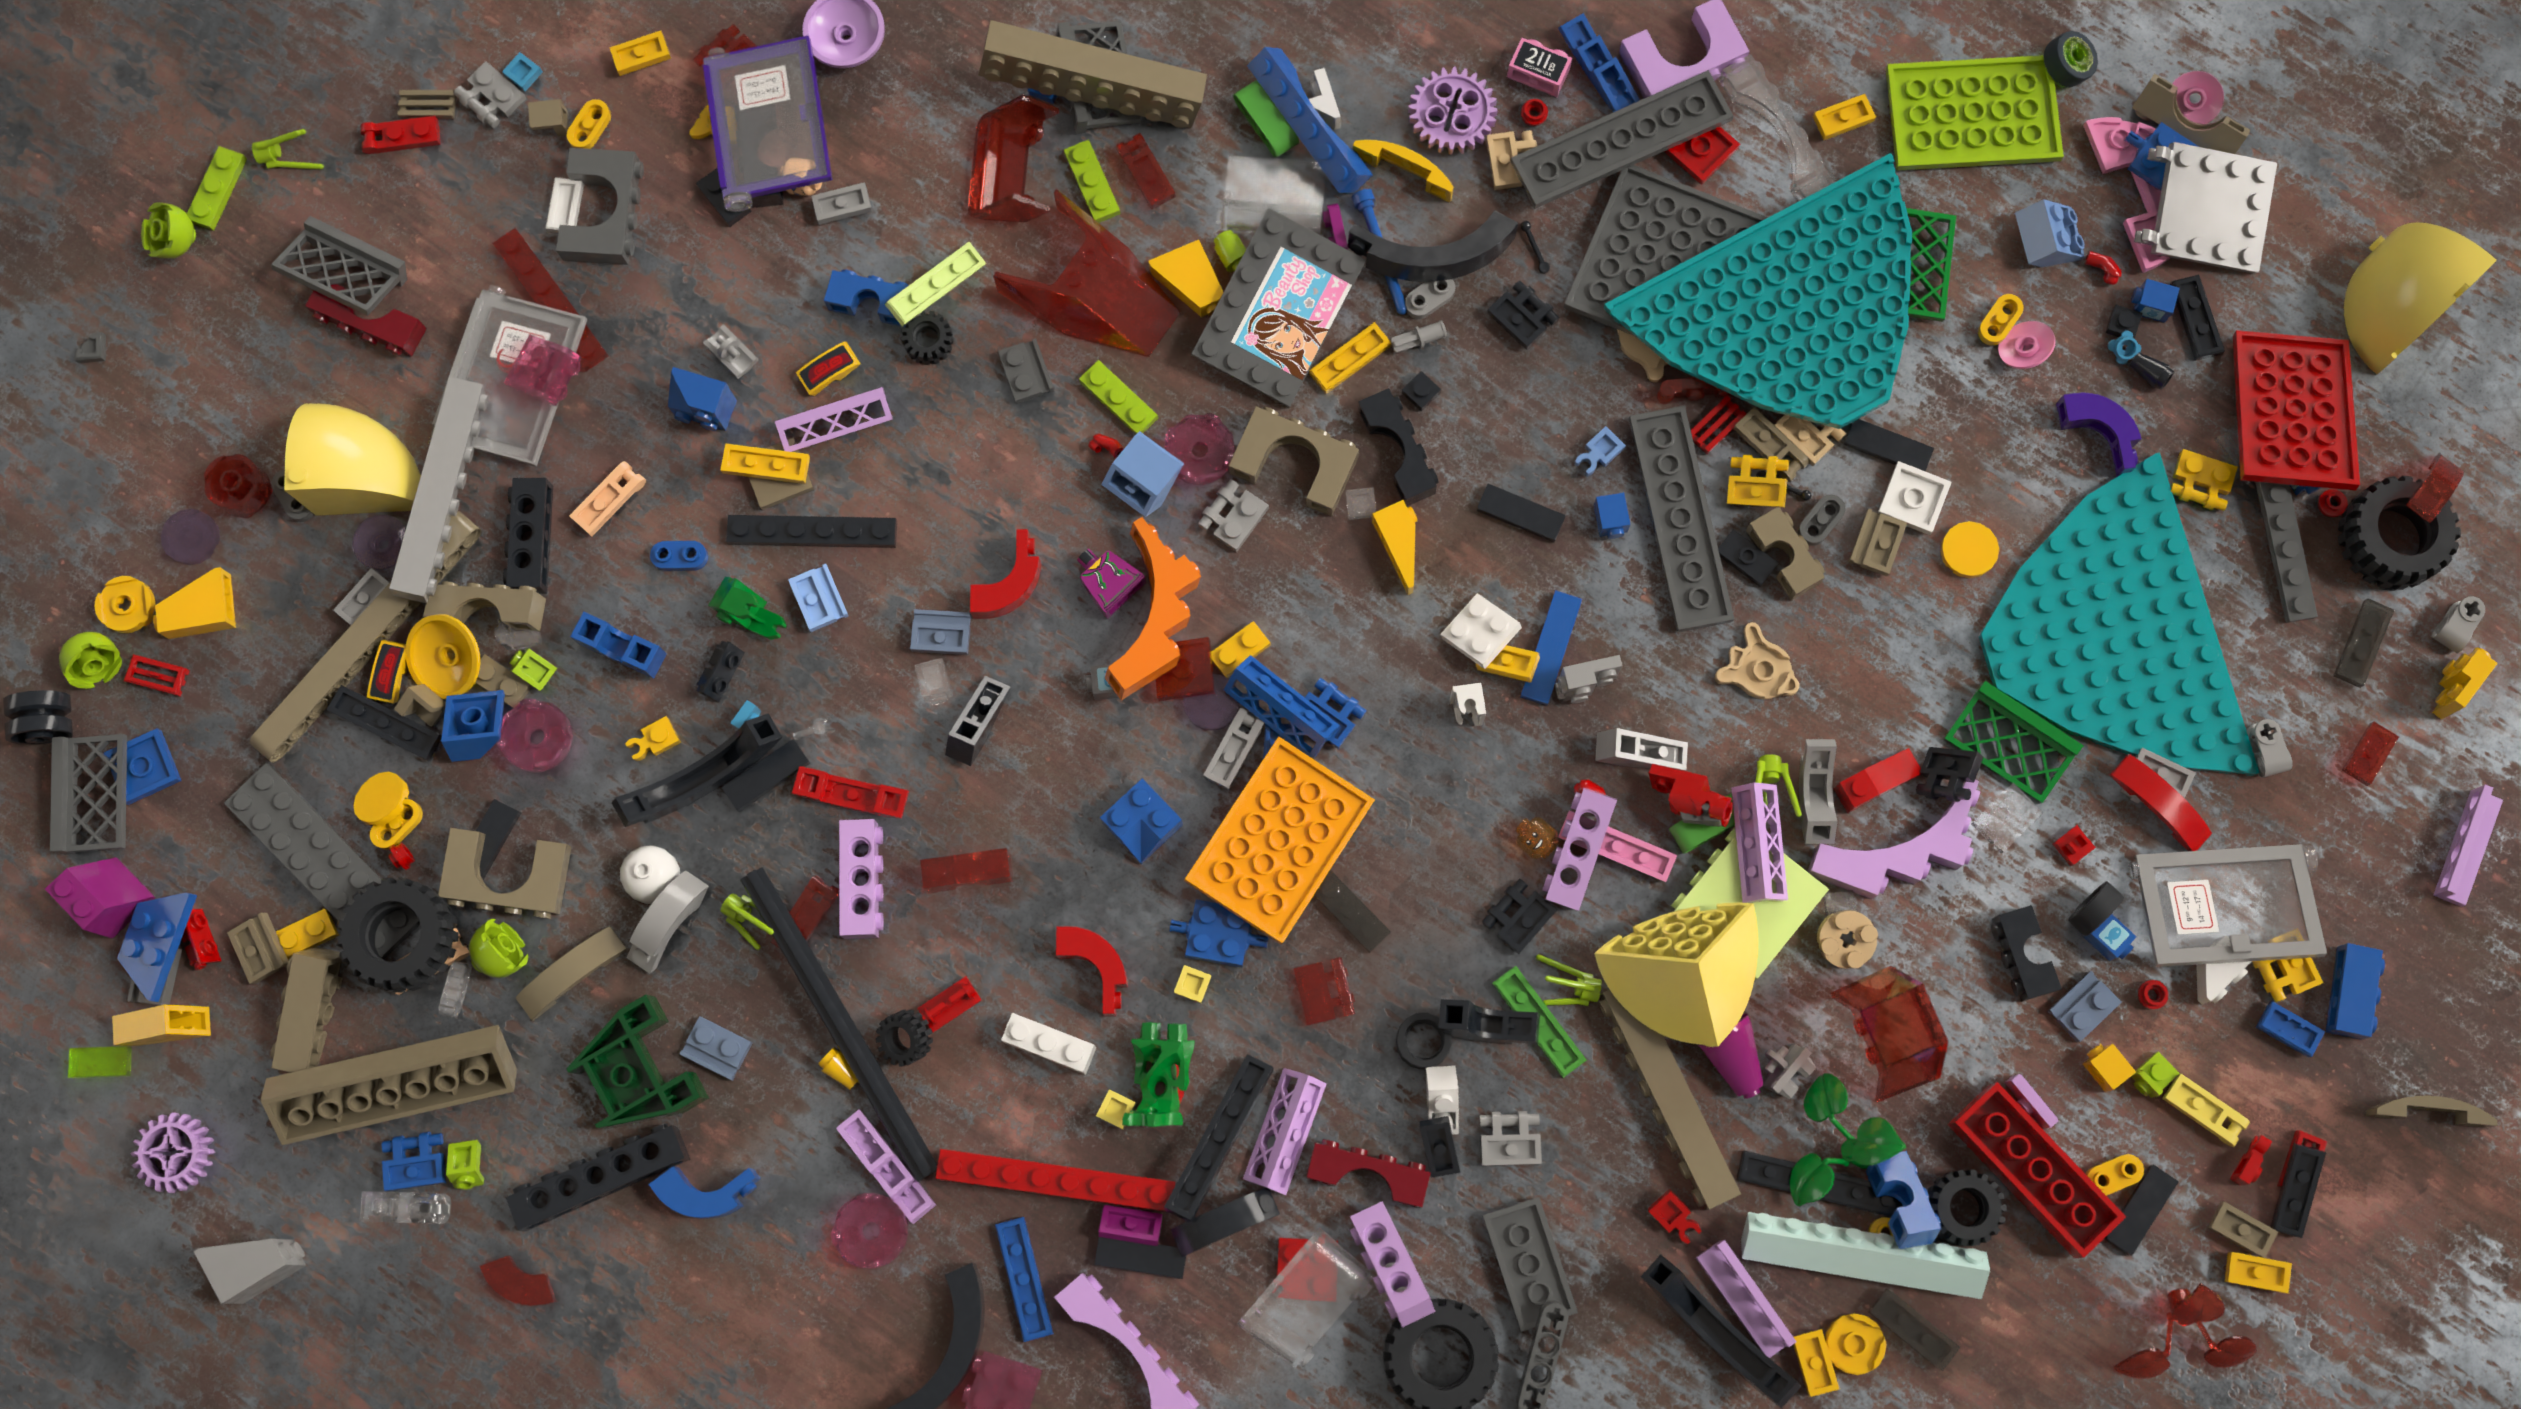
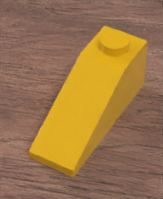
[1372,500,1417,595]

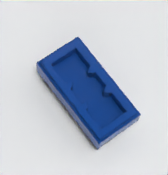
[2256,1001,2325,1058]

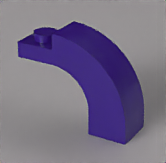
[2056,393,2141,477]

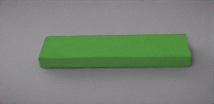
[1492,966,1587,1078]

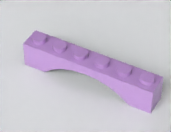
[1055,1273,1200,1409]

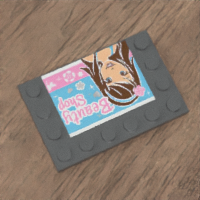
[1191,207,1366,408]

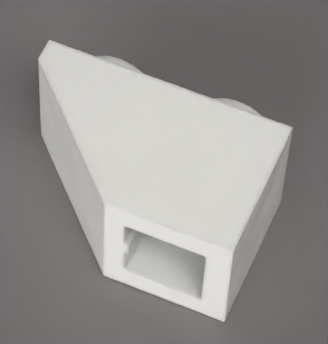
[2197,936,2252,1004]
[1426,1066,1459,1134]

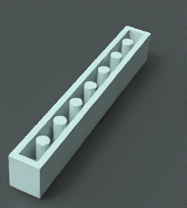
[1741,1212,1990,1299]

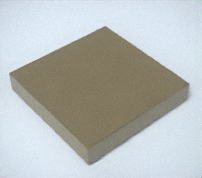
[749,437,814,510]

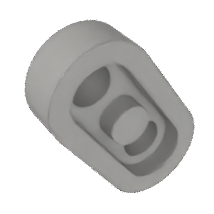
[1405,279,1455,319]

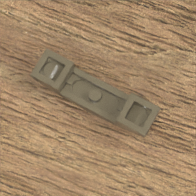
[515,926,628,1021]
[2366,1096,2497,1128]

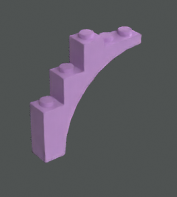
[1807,780,1980,899]

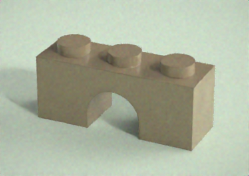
[1746,506,1825,601]

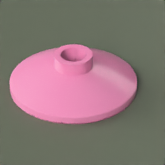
[2172,71,2224,124]
[1998,321,2055,369]

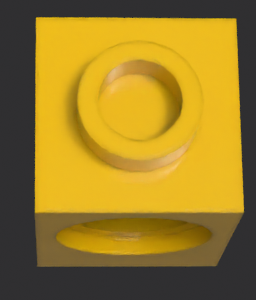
[2083,1044,2136,1092]

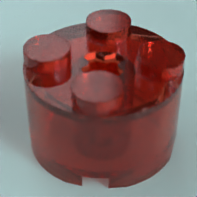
[203,454,273,518]

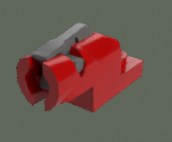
[1649,764,1733,827]

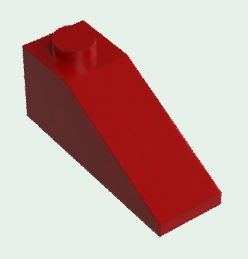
[1834,748,1921,813]

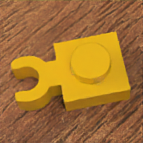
[625,716,681,761]

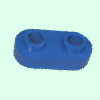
[650,541,708,571]

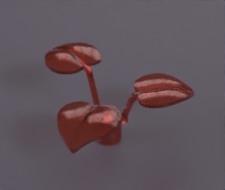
[2114,1283,2257,1379]

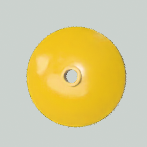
[405,614,480,699]

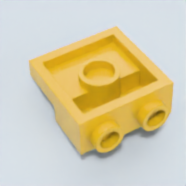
[2432,648,2498,719]

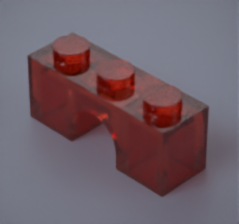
[920,848,1014,893]

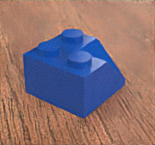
[668,367,737,431]
[1100,778,1183,864]

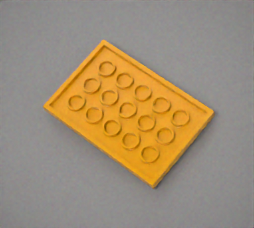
[1184,737,1375,944]

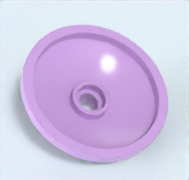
[803,0,885,68]

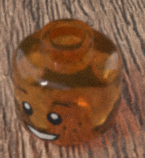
[1515,816,1559,859]

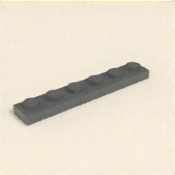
[2255,482,2318,623]

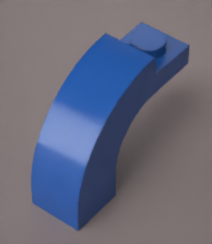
[649,1166,761,1219]

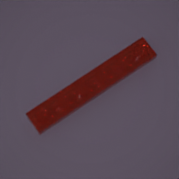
[493,228,609,372]

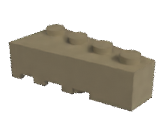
[271,947,347,1072]

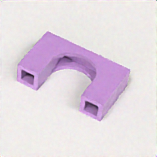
[1619,0,1749,99]

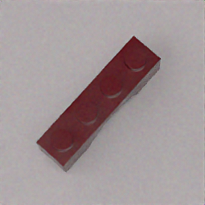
[305,277,427,357]
[1307,1139,1431,1208]

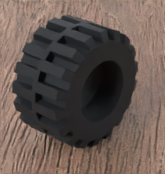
[1927,1170,2007,1246]

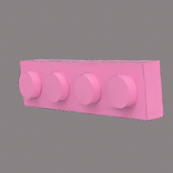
[1558,810,1677,882]

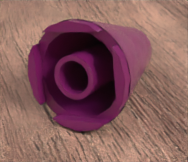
[1698,1012,1764,1099]

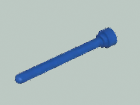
[1351,189,1407,315]

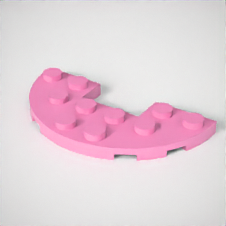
[2083,117,2170,273]

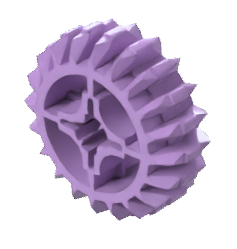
[130,1113,215,1193]

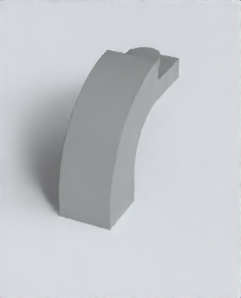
[1799,739,1837,844]
[627,870,709,973]

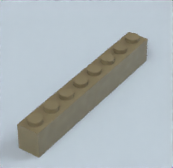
[1599,990,1741,1210]

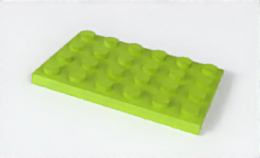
[1885,55,2064,170]

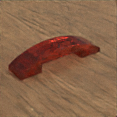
[2406,453,2464,523]

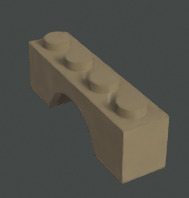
[2132,73,2250,154]
[423,581,546,631]

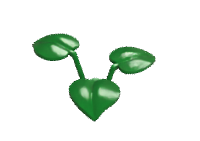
[1790,1073,1906,1207]

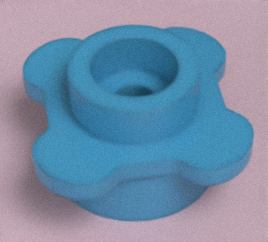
[2108,331,2141,364]

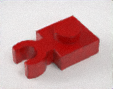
[2230,1135,2272,1186]
[1648,1189,1702,1244]

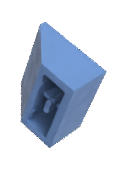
[2015,199,2085,267]
[1101,431,1184,517]

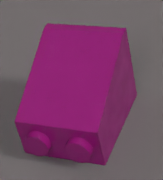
[45,857,156,939]

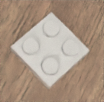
[1878,461,1952,535]
[1440,593,1522,669]

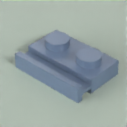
[910,609,972,655]
[2047,971,2122,1043]
[680,1016,753,1081]

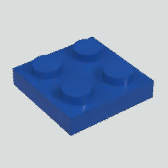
[104,728,182,805]

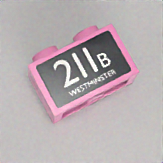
[1507,38,1572,97]

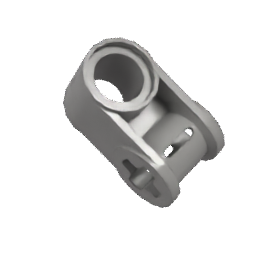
[2431,596,2485,653]
[2246,719,2292,778]

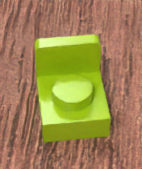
[509,648,557,691]
[2131,1051,2180,1098]
[446,1140,484,1190]

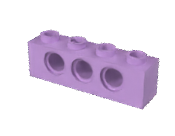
[1542,788,1617,911]
[839,819,884,939]
[1350,1201,1435,1327]

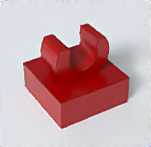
[2052,825,2096,866]

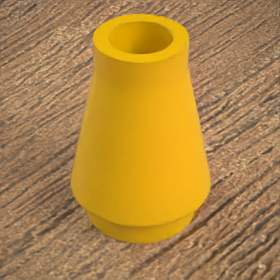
[818,1047,858,1090]

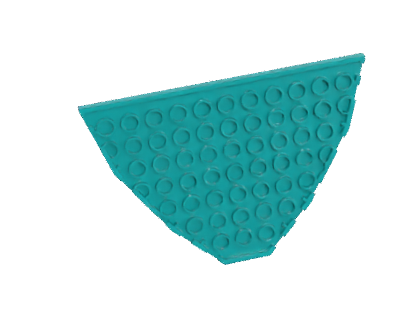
[1604,153,1912,429]
[1979,452,2260,776]

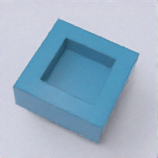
[502,52,543,92]
[731,700,761,730]

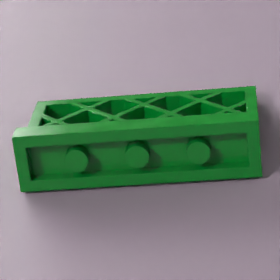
[1906,208,1956,322]
[1944,681,2084,803]

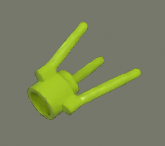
[252,129,324,169]
[1755,755,1802,817]
[720,893,774,950]
[1536,954,1602,1006]

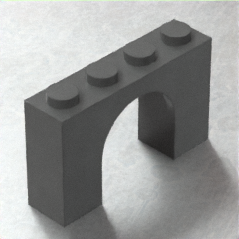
[556,148,644,265]

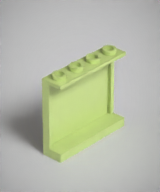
[1671,827,1829,981]

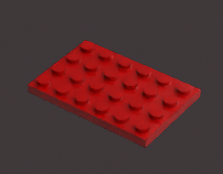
[2233,330,2360,491]

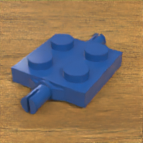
[2124,122,2199,191]
[1169,899,1269,968]

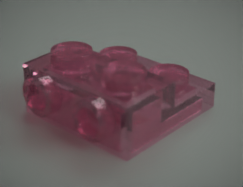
[504,334,582,406]
[962,1351,1043,1409]

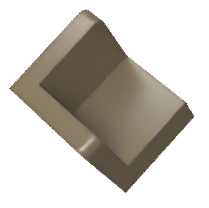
[528,99,569,137]
[394,684,446,726]

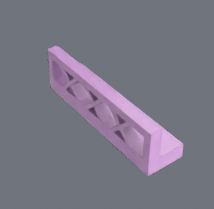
[775,387,893,452]
[1732,783,1788,903]
[2434,785,2503,907]
[1243,1068,1326,1195]
[1696,1240,1796,1358]

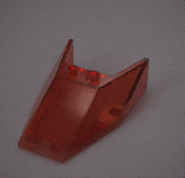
[993,189,1180,357]
[1830,966,1949,1102]

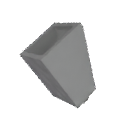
[194,1239,306,1304]

